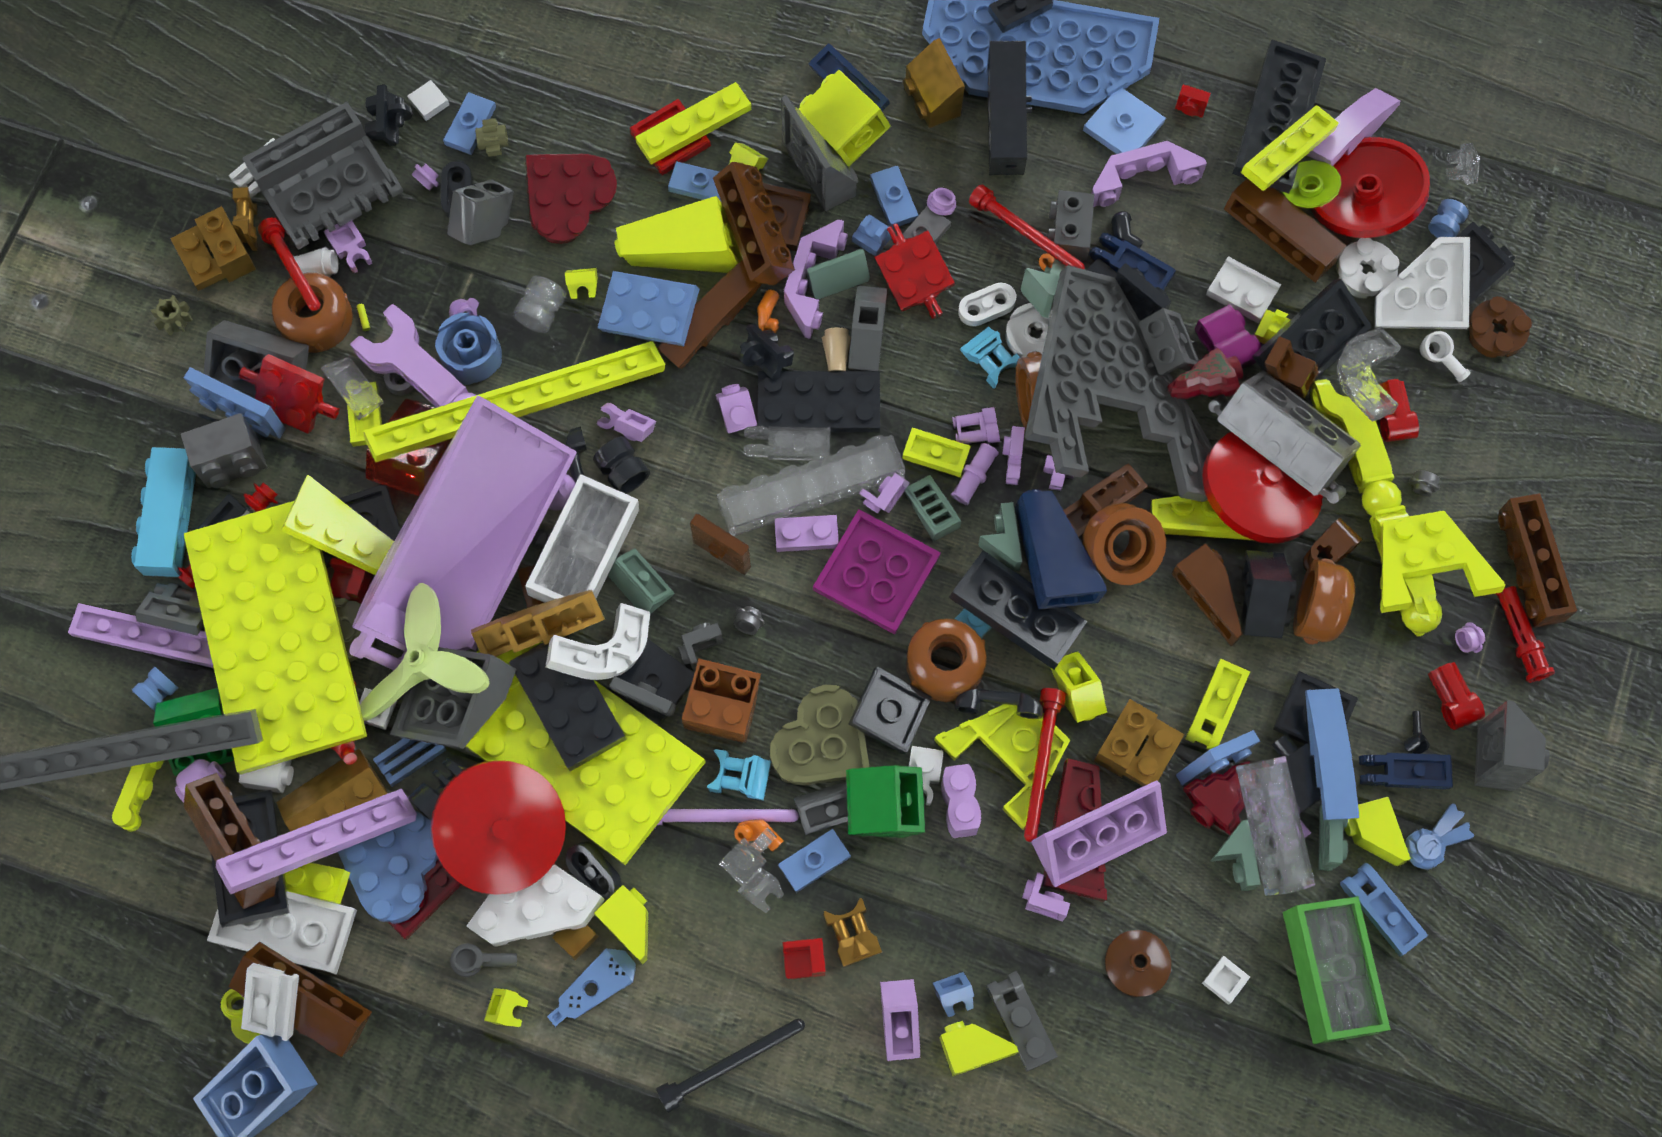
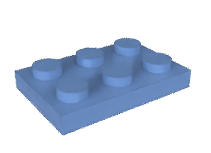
[598,271,699,346]
[183,367,286,439]

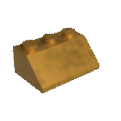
[276,748,389,832]

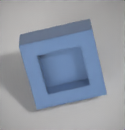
[852,215,891,257]
[932,972,975,1017]

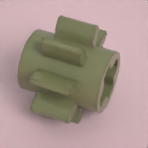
[475,118,509,157]
[151,295,193,336]

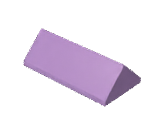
[1031,780,1167,887]

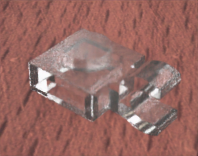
[719,827,777,886]

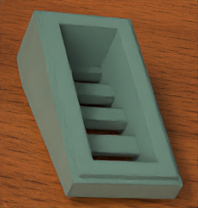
[904,475,961,542]

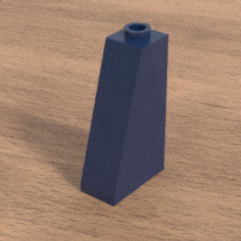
[1015,489,1107,609]

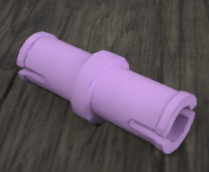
[951,443,999,505]

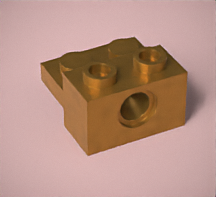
[170,206,256,291]
[1094,699,1185,787]

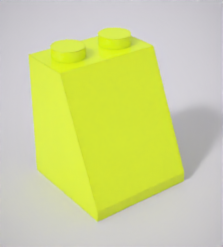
[799,70,891,167]

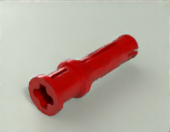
[1496,586,1555,683]

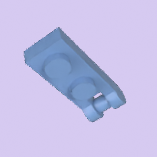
[1340,863,1428,957]

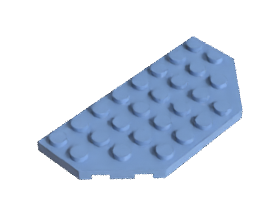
[922,0,1159,114]

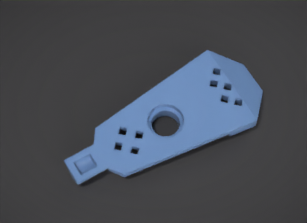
[547,948,636,1027]

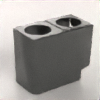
[447,179,514,245]

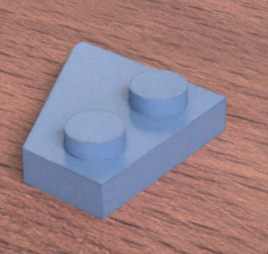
[1176,730,1260,786]

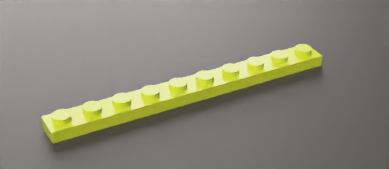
[364,341,666,462]

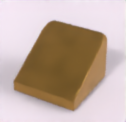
[552,925,599,961]

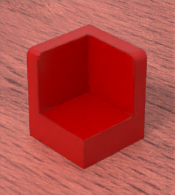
[330,558,373,604]
[782,938,826,979]

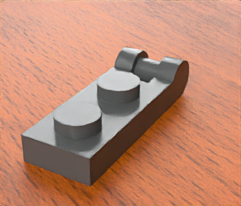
[986,971,1058,1072]

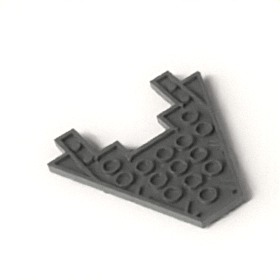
[1025,265,1213,502]

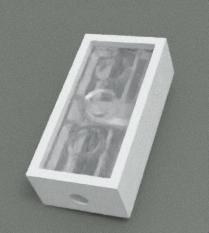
[525,474,639,603]

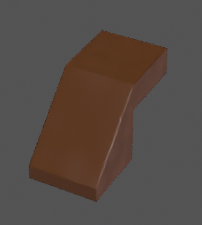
[1265,336,1319,399]

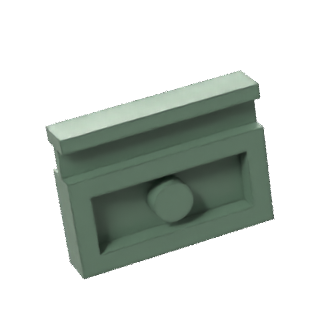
[1318,805,1348,871]

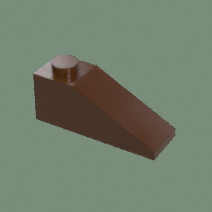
[1172,543,1242,646]

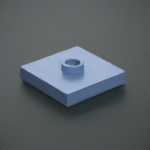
[1083,88,1165,154]

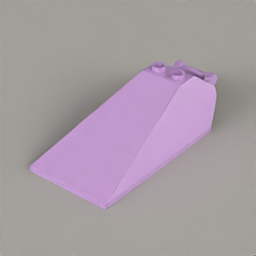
[349,395,577,671]

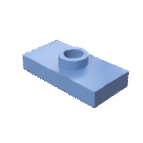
[443,92,496,155]
[668,161,721,201]
[870,165,919,228]
[778,829,851,893]

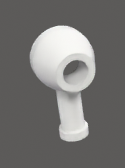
[1420,331,1471,382]

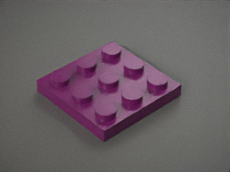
[813,509,941,635]

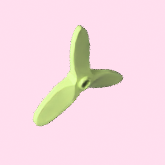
[360,583,490,722]

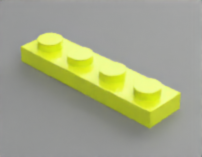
[635,82,752,165]
[1241,105,1339,191]

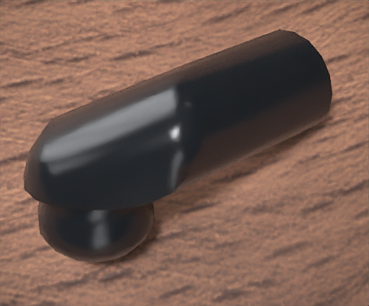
[1111,211,1144,249]

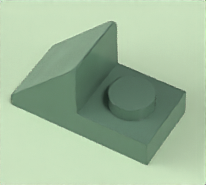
[1021,259,1065,318]
[978,502,1022,571]
[1211,820,1261,891]

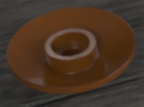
[1105,930,1171,997]

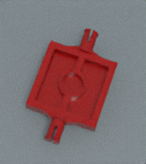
[875,224,955,319]
[238,354,340,434]

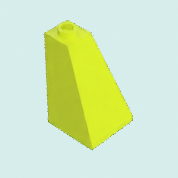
[615,196,743,273]

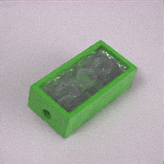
[1283,896,1391,1045]

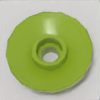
[1281,160,1341,208]

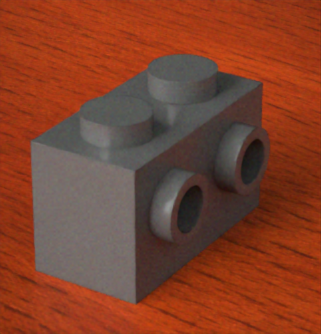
[1047,190,1094,261]

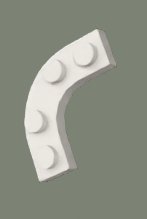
[546,603,650,680]

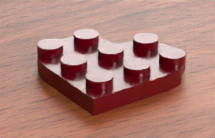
[525,154,617,244]

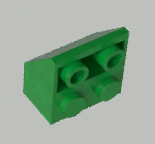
[153,688,234,776]
[846,765,925,838]

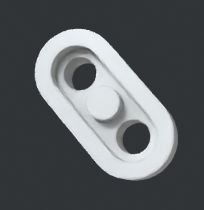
[958,283,1016,326]

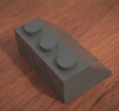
[203,320,309,399]
[1474,700,1550,791]

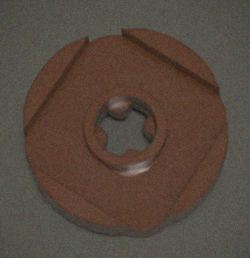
[1468,296,1532,358]

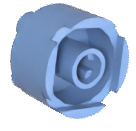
[435,313,502,385]

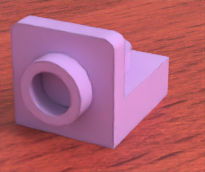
[859,473,910,513]
[1022,873,1070,922]

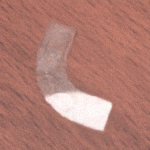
[1337,327,1401,422]

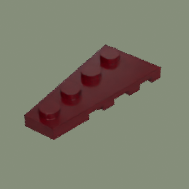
[1041,758,1107,902]

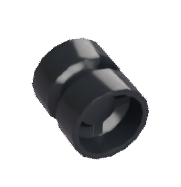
[593,436,650,494]

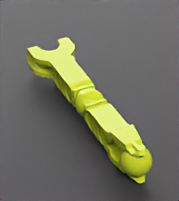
[1310,370,1442,637]

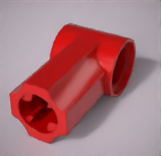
[1378,379,1419,442]
[1428,662,1485,730]

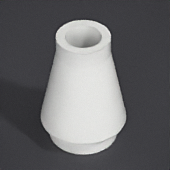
[293,247,339,277]

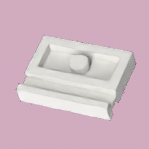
[1206,256,1281,323]
[241,963,299,1041]

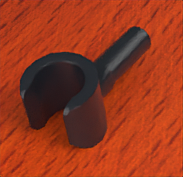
[1404,711,1430,754]

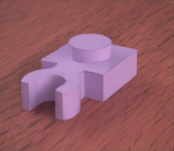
[323,221,372,273]
[1002,426,1025,485]

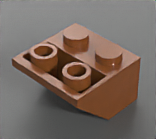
[682,659,761,744]

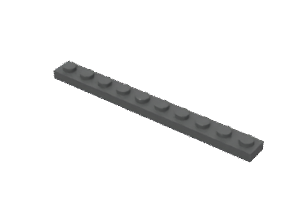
[0,709,263,790]

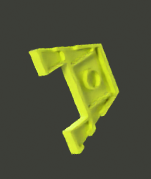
[1380,511,1505,613]
[934,704,1070,830]

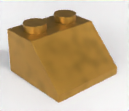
[903,38,965,128]

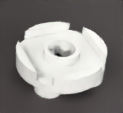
[1336,238,1399,298]
[1005,303,1052,357]

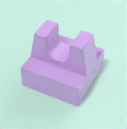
[1043,455,1074,491]

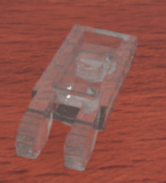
[744,426,830,461]

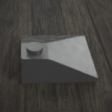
[781,95,858,211]
[390,647,516,749]

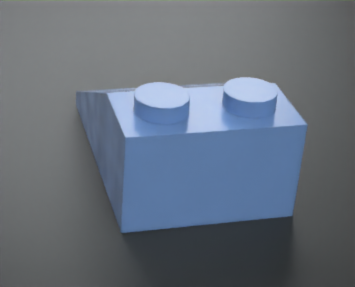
[193,1035,318,1137]

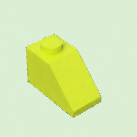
[1051,651,1107,723]
[1344,797,1411,866]
[594,885,648,964]
[939,1021,1019,1076]

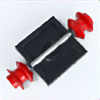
[178,482,279,589]

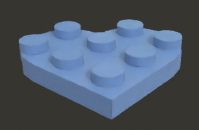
[338,812,438,924]

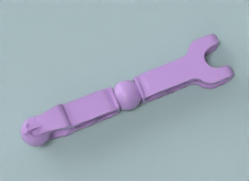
[350,304,576,510]

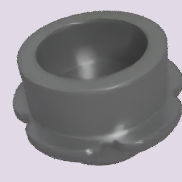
[1409,470,1440,496]
[734,606,764,635]

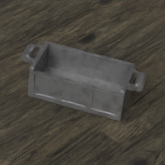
[1208,371,1361,504]

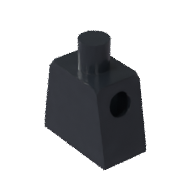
[1271,734,1321,816]

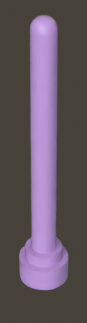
[654,809,799,829]

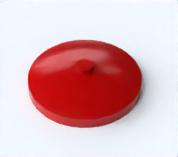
[1311,137,1430,238]
[1202,432,1323,544]
[431,760,566,895]

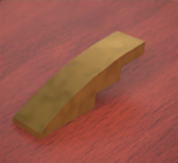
[471,589,605,657]

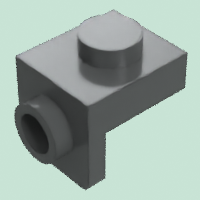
[678,623,723,672]

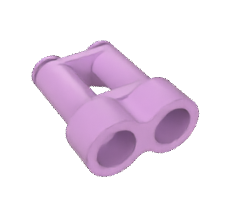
[952,407,1000,444]

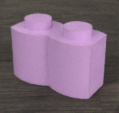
[941,764,981,838]

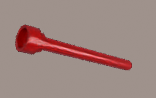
[969,184,1085,269]
[258,218,321,311]
[1024,688,1066,842]

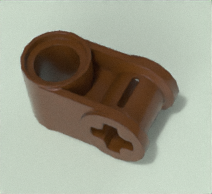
[1303,518,1363,571]

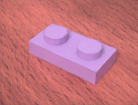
[775,515,839,552]

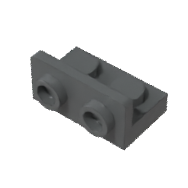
[1139,308,1199,376]

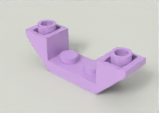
[1091,141,1207,207]
[784,220,848,339]

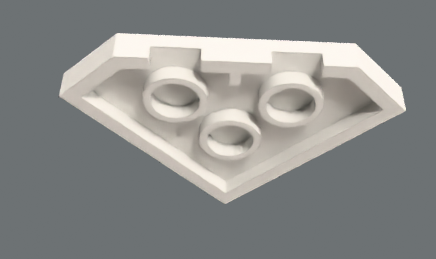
[1374,237,1470,329]
[466,864,605,947]

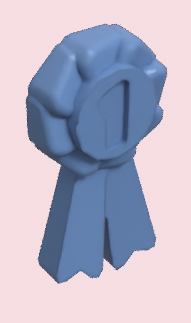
[1405,803,1474,870]

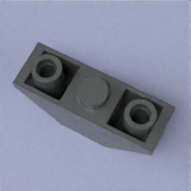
[848,286,887,371]

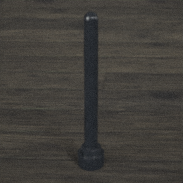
[656,1018,805,1113]

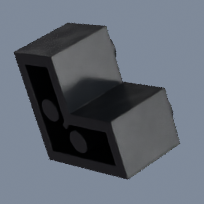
[1240,550,1296,638]

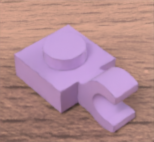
[597,403,656,442]

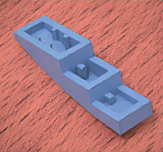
[1305,688,1359,820]

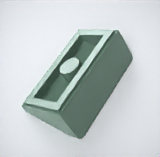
[807,249,870,300]
[608,548,674,614]

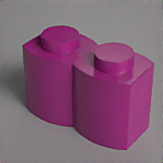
[1195,304,1261,369]

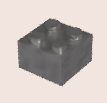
[181,413,267,488]

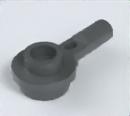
[450,943,517,977]

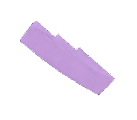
[1307,88,1400,166]

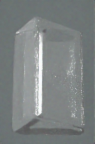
[321,357,384,420]

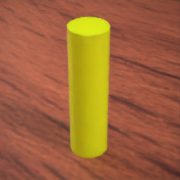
[357,304,370,331]

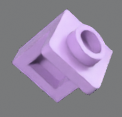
[716,384,757,433]

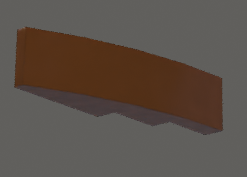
[657,260,762,369]
[1063,463,1148,540]

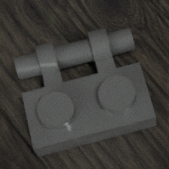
[135,583,204,636]

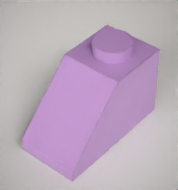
[880,979,920,1061]

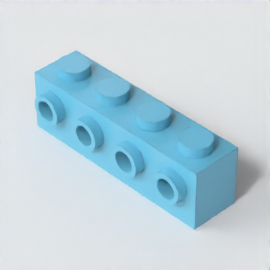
[131,447,196,577]

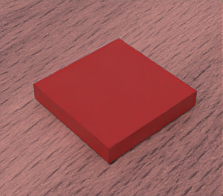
[629,99,711,176]

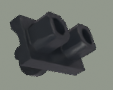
[365,84,412,146]
[739,323,794,379]

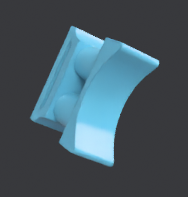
[960,326,1020,389]
[707,749,771,800]

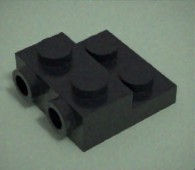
[1456,221,1515,306]

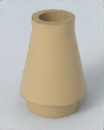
[822,327,851,371]

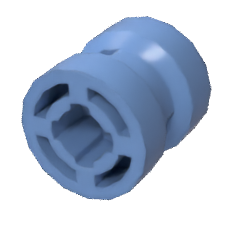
[1428,199,1469,238]
[132,667,178,711]

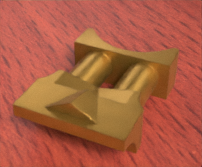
[232,187,257,251]
[824,898,882,967]

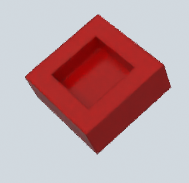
[1175,84,1211,118]

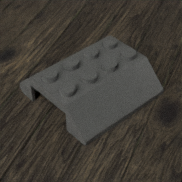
[242,102,404,250]

